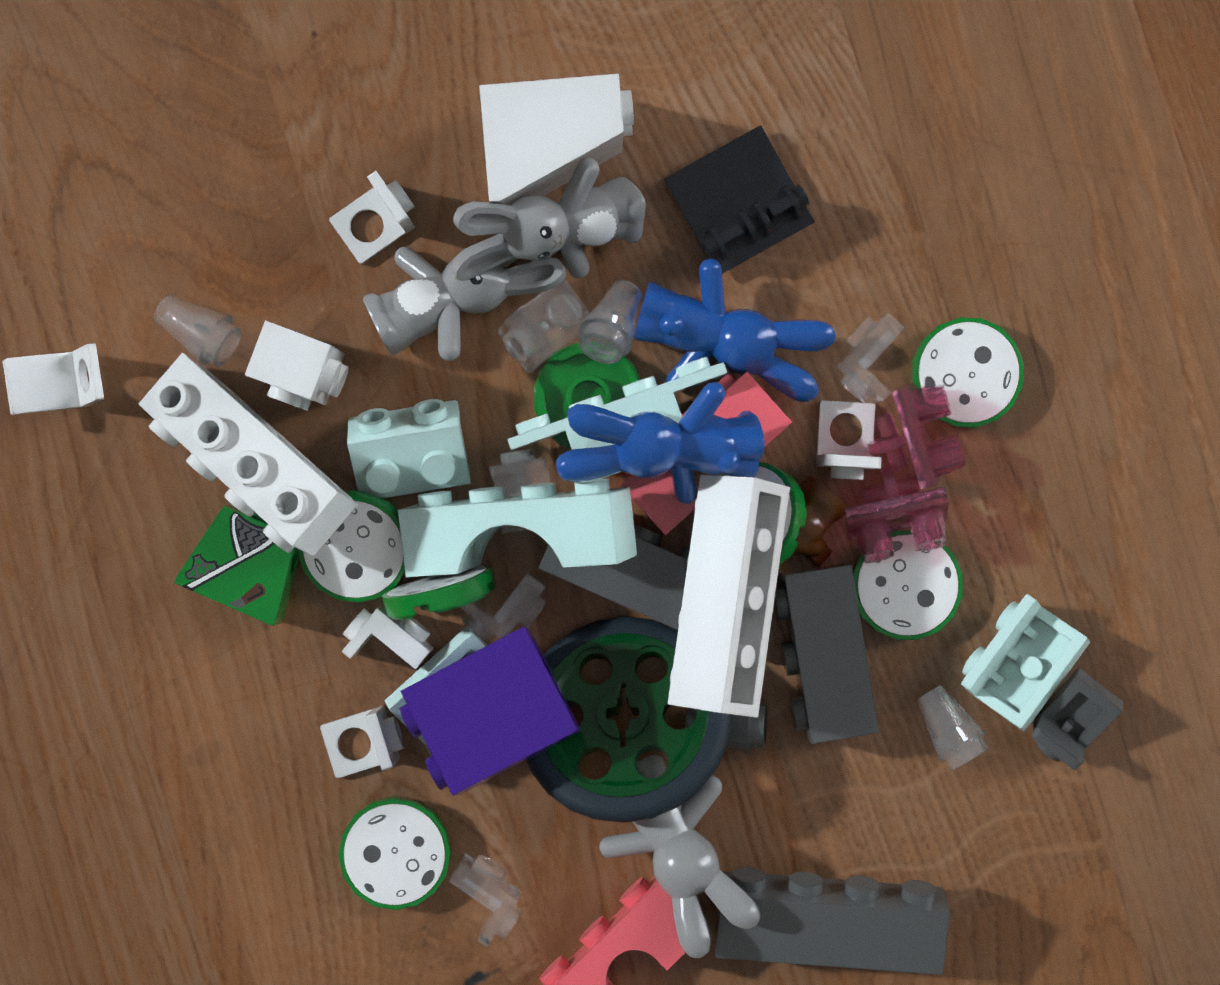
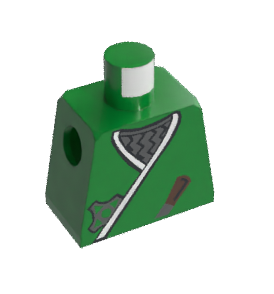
[174,505,299,626]

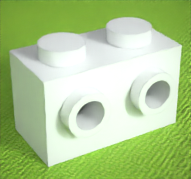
[245,320,349,411]

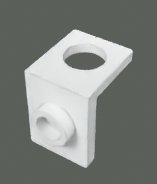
[329,171,415,264]
[3,343,104,415]
[816,400,882,480]
[320,705,405,778]

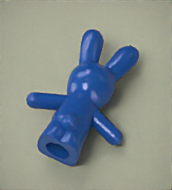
[633,259,836,402]
[556,382,765,504]

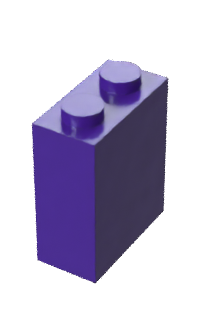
[399,626,582,796]

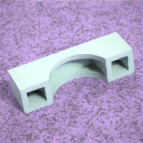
[398,478,637,577]

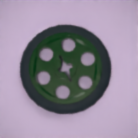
[526,617,732,823]

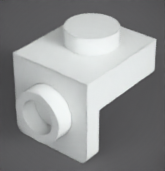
[342,606,434,669]

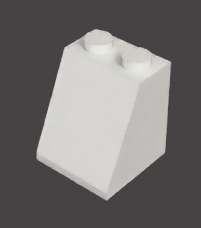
[479,74,634,205]

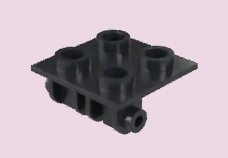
[664,125,815,274]

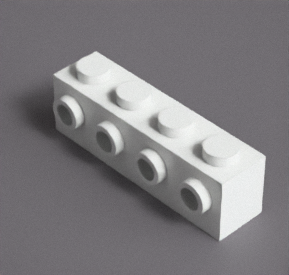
[138,352,358,556]
[668,475,790,718]

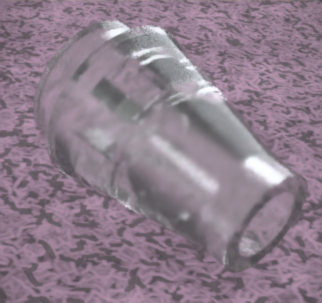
[579,280,642,364]
[154,294,241,367]
[915,684,990,771]

